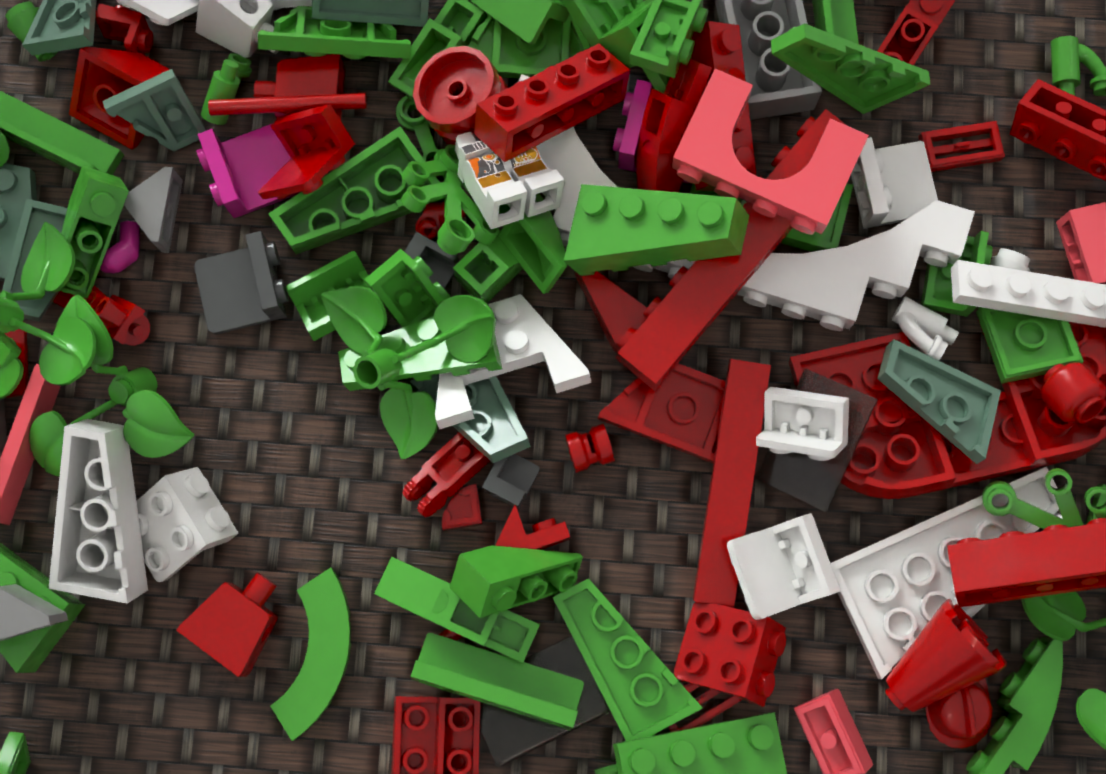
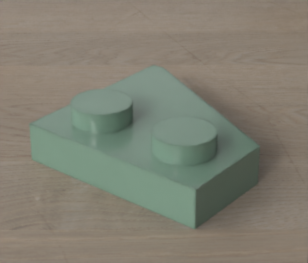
[102,69,207,152]

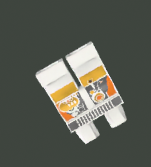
[455,132,564,229]

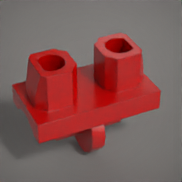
[86,290,150,346]

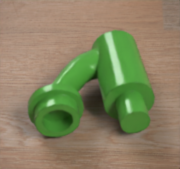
[1050,36,1106,96]
[201,53,252,125]

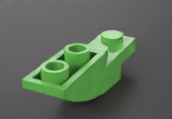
[374,556,540,663]
[966,637,1063,774]

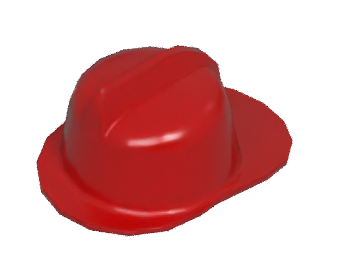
[925,678,993,748]

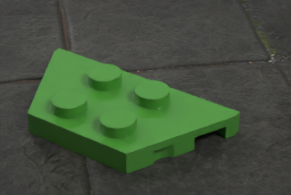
[258,6,411,59]
[468,13,590,79]

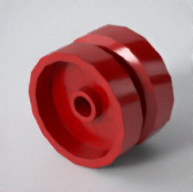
[413,46,509,145]

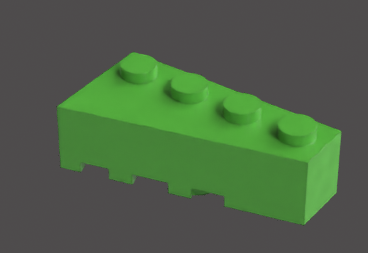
[268,126,444,255]
[563,184,749,276]

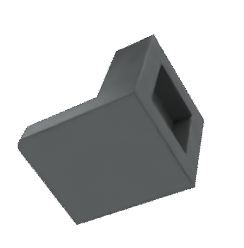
[404,232,459,290]
[482,454,540,510]

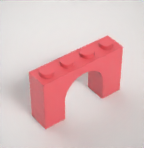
[672,68,869,235]

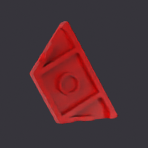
[597,363,726,463]

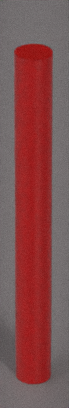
[208,93,367,116]

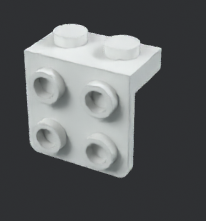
[136,467,239,582]
[727,513,840,620]

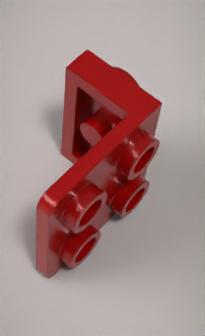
[258,104,355,200]
[674,602,786,707]

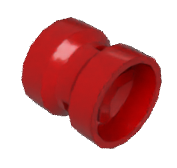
[565,424,615,473]

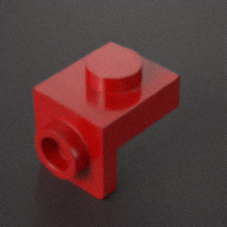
[95,3,153,55]

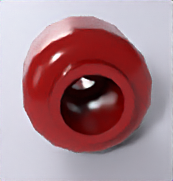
[1041,362,1106,424]

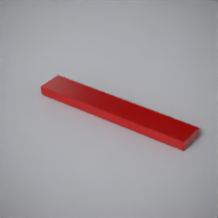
[693,359,771,607]

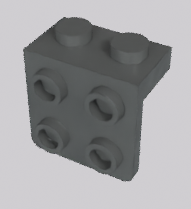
[194,231,289,335]

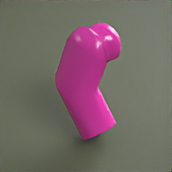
[100,221,140,273]

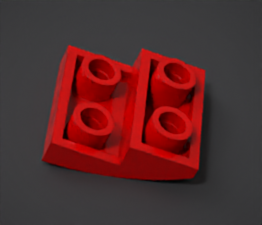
[392,696,481,774]

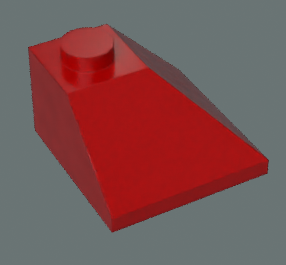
[69,46,170,150]

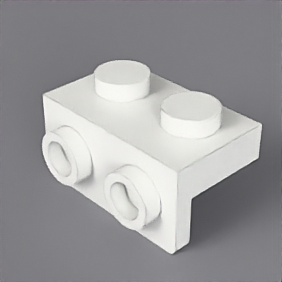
[756,387,849,461]

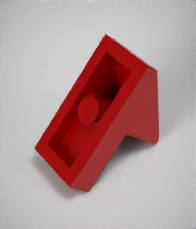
[495,505,571,550]

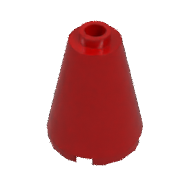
[885,599,1007,712]

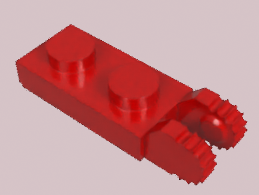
[402,432,490,518]

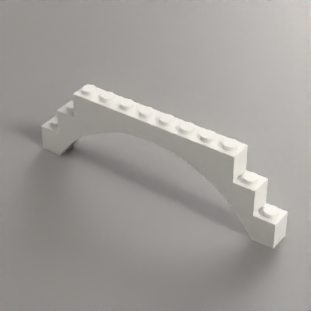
[519,74,975,331]

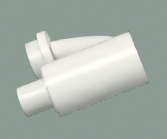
[892,296,959,361]

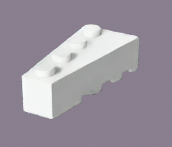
[49,419,148,604]

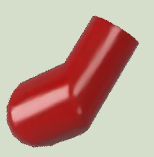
[415,201,466,240]

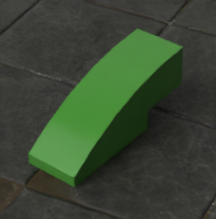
[388,0,486,99]
[498,193,567,294]

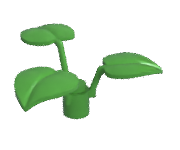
[0,222,96,399]
[321,286,496,459]
[29,295,194,477]
[1021,592,1106,750]

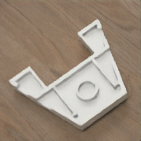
[435,294,591,430]

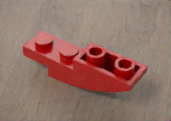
[877,0,956,65]
[636,58,712,192]

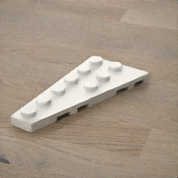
[830,466,1059,679]

